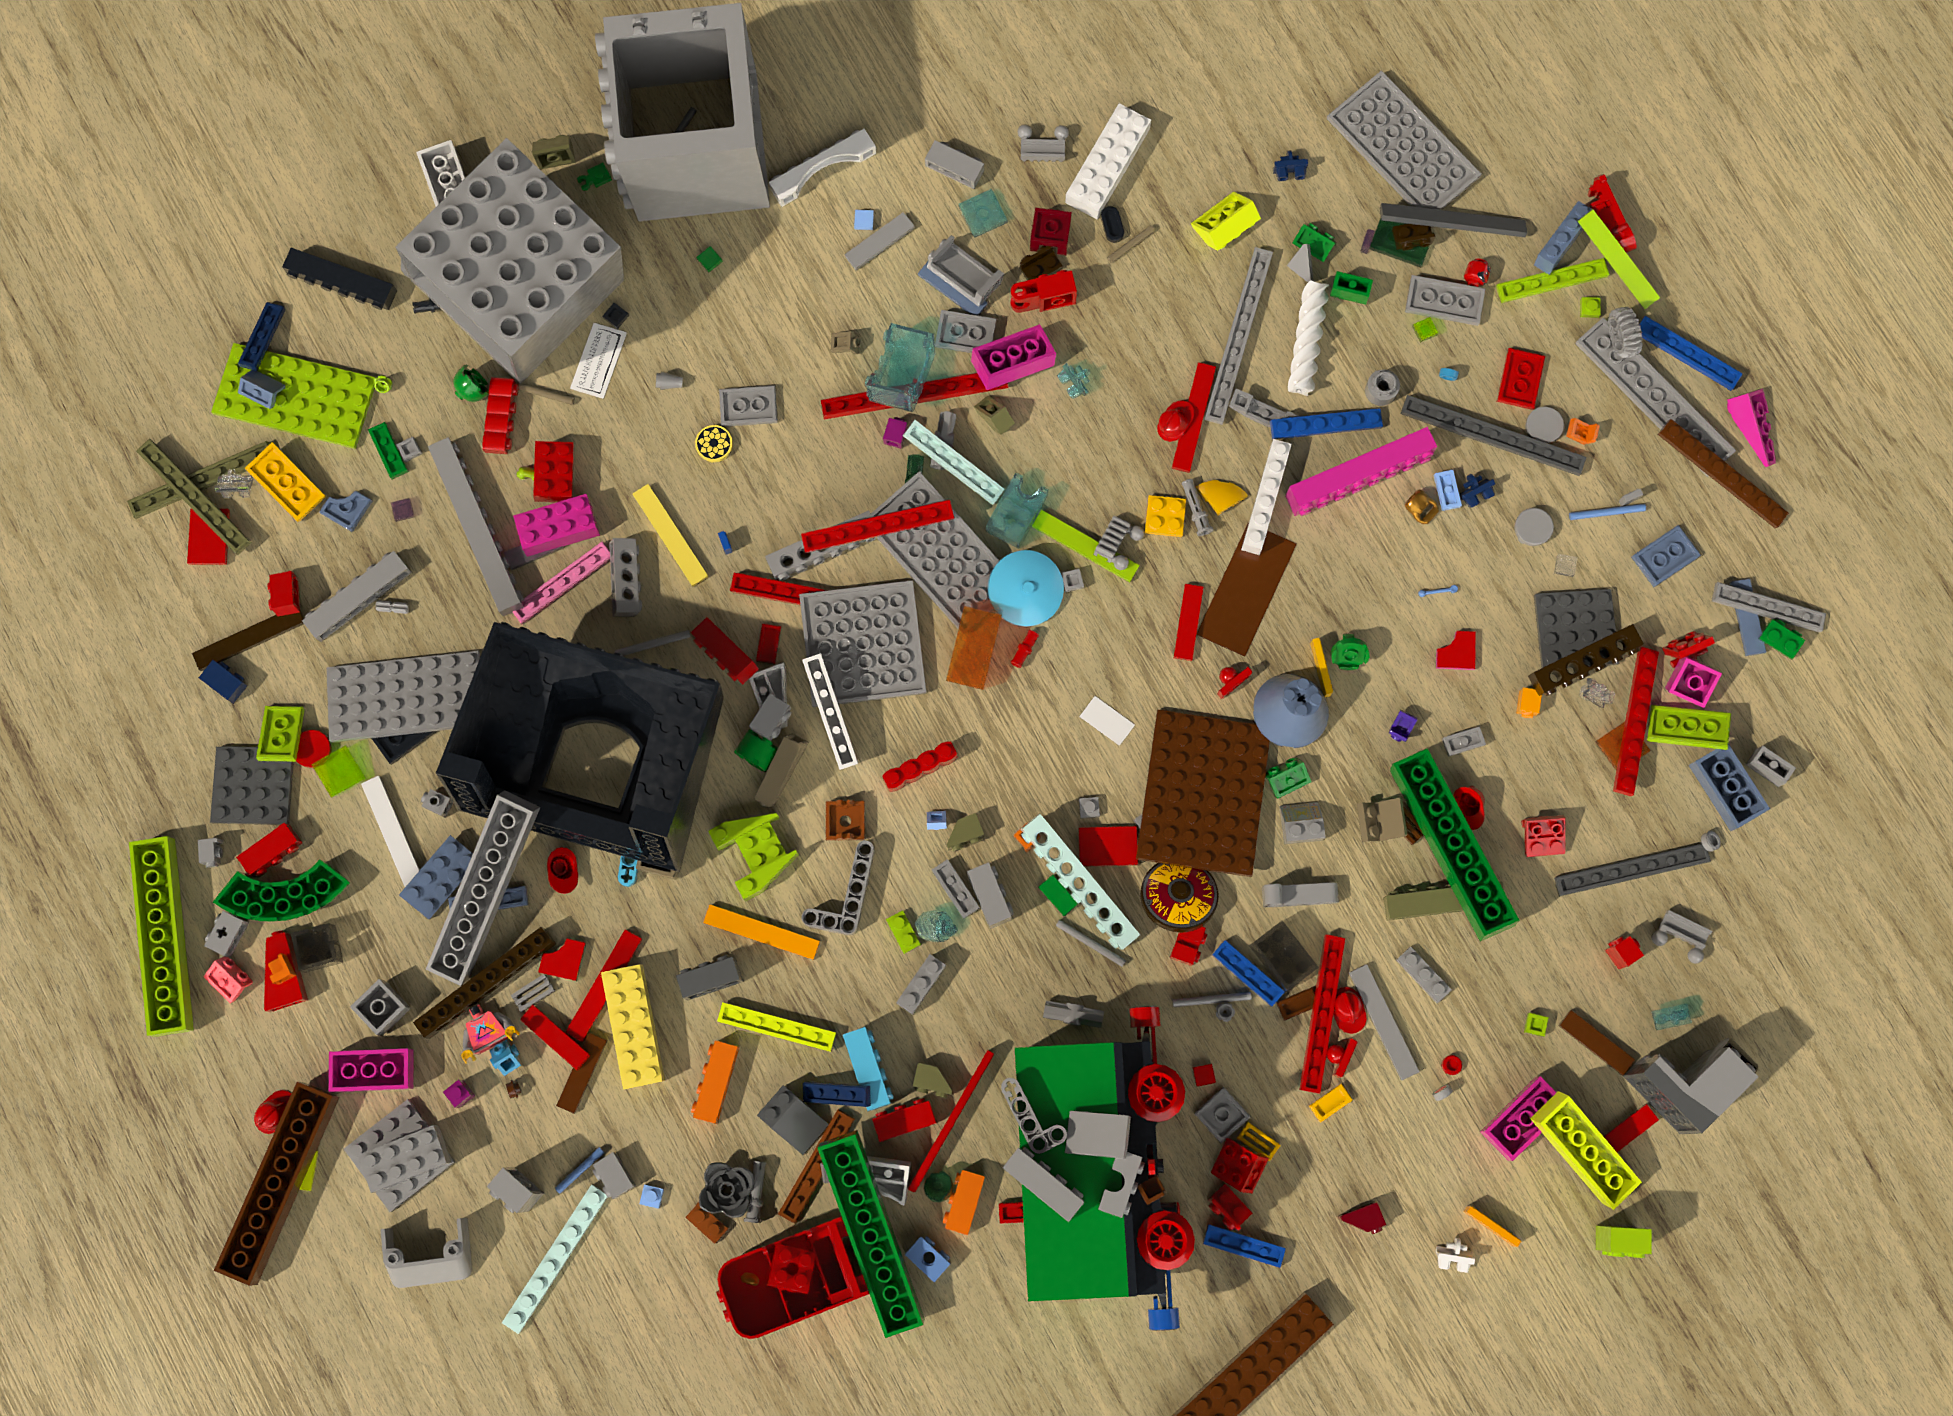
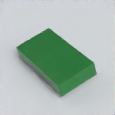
[1038,875,1078,917]

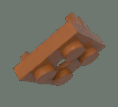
[826,800,865,841]

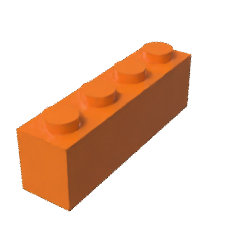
[691,1040,740,1124]

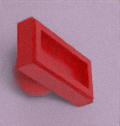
[1217,667,1252,699]
[1327,1038,1358,1078]

